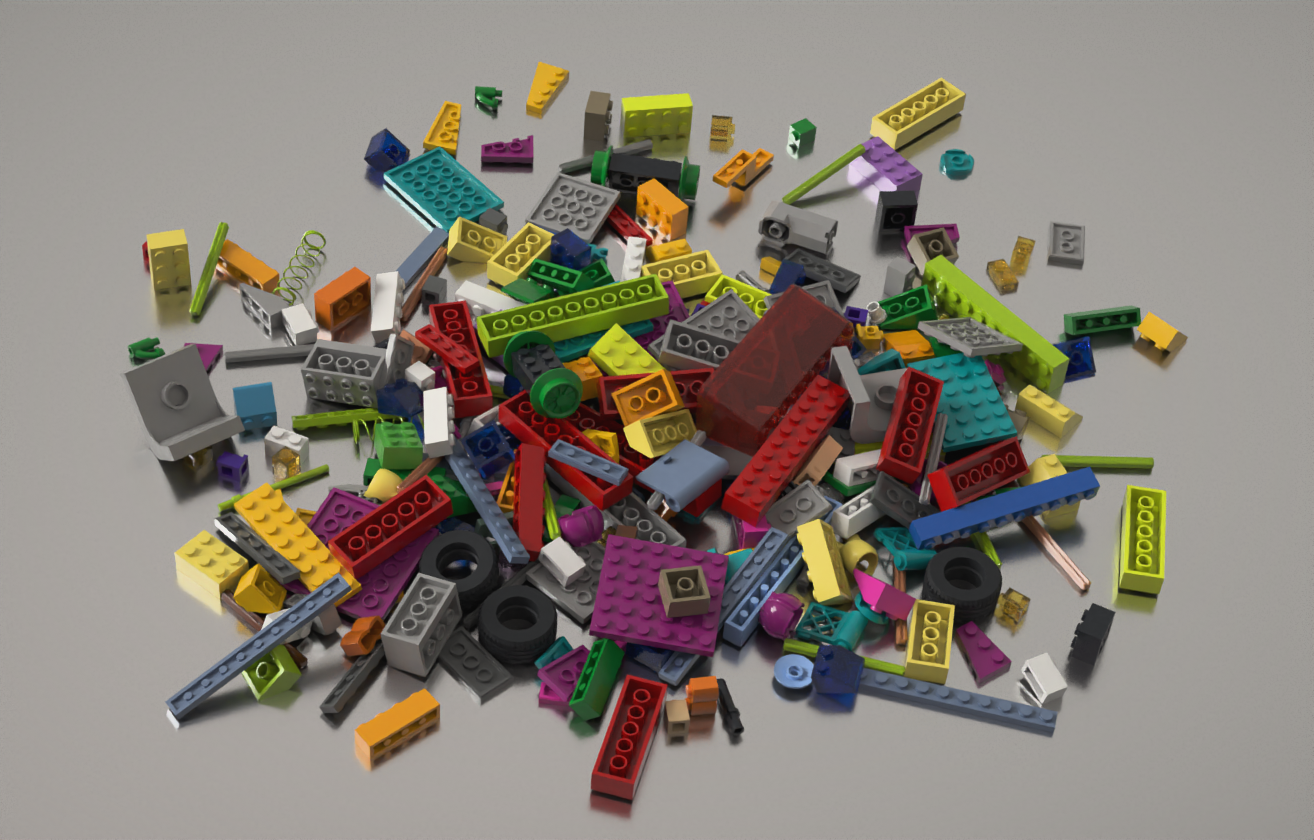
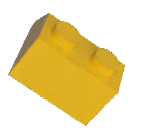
[645,239,692,263]
[1137,312,1188,352]
[233,563,287,614]

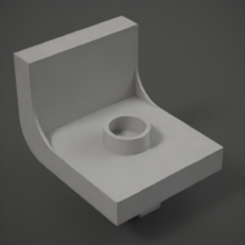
[120,344,245,461]
[827,346,936,444]

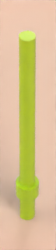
[217,464,330,512]

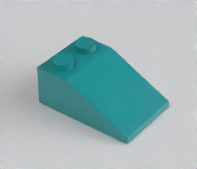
[857,349,906,375]

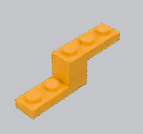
[712,148,774,188]

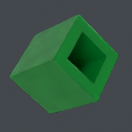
[788,118,817,147]

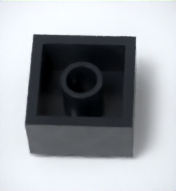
[875,191,918,232]
[1070,603,1116,666]

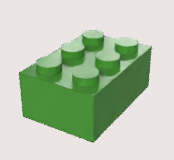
[374,422,423,469]

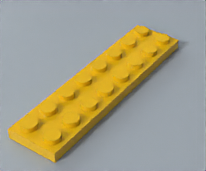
[234,482,362,607]

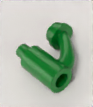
[475,86,502,110]
[128,337,165,359]

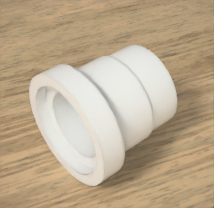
[866,302,887,324]

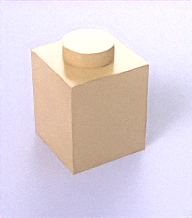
[664,699,690,735]

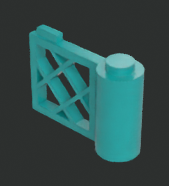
[873,527,937,571]
[795,602,868,653]

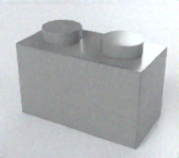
[883,256,916,297]

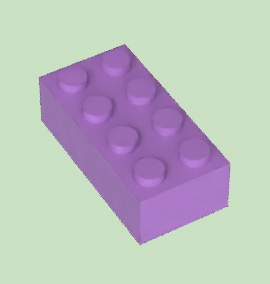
[850,136,923,192]

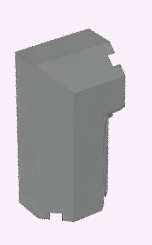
[758,200,838,255]

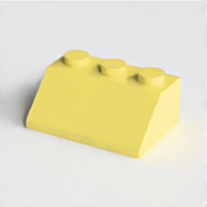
[1015,384,1083,438]
[1017,454,1081,519]

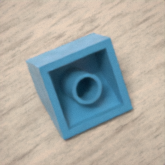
[233,382,277,430]

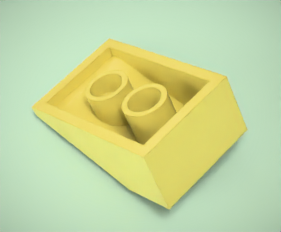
[447,216,507,263]

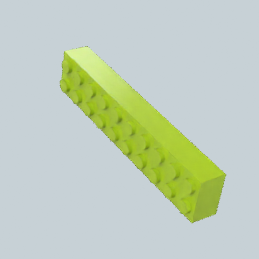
[921,255,1069,394]
[477,274,669,358]

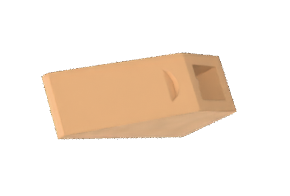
[792,435,843,486]

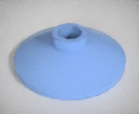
[774,654,816,689]

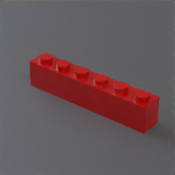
[513,443,546,562]

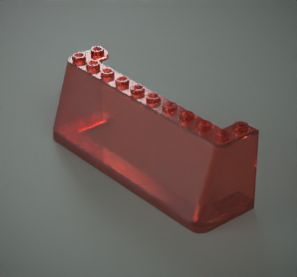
[696,284,854,457]

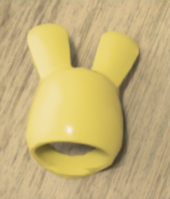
[363,468,403,503]
[837,534,878,577]

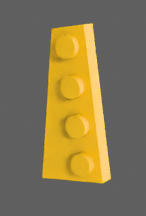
[423,101,461,155]

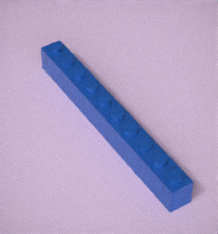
[909,467,1100,550]

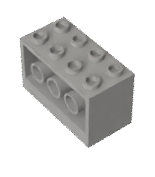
[301,339,387,408]
[381,573,462,677]

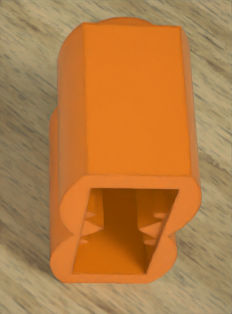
[340,616,386,656]
[684,676,719,716]

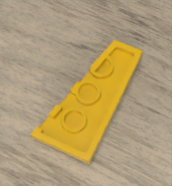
[526,62,569,114]

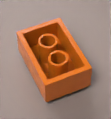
[314,267,371,331]

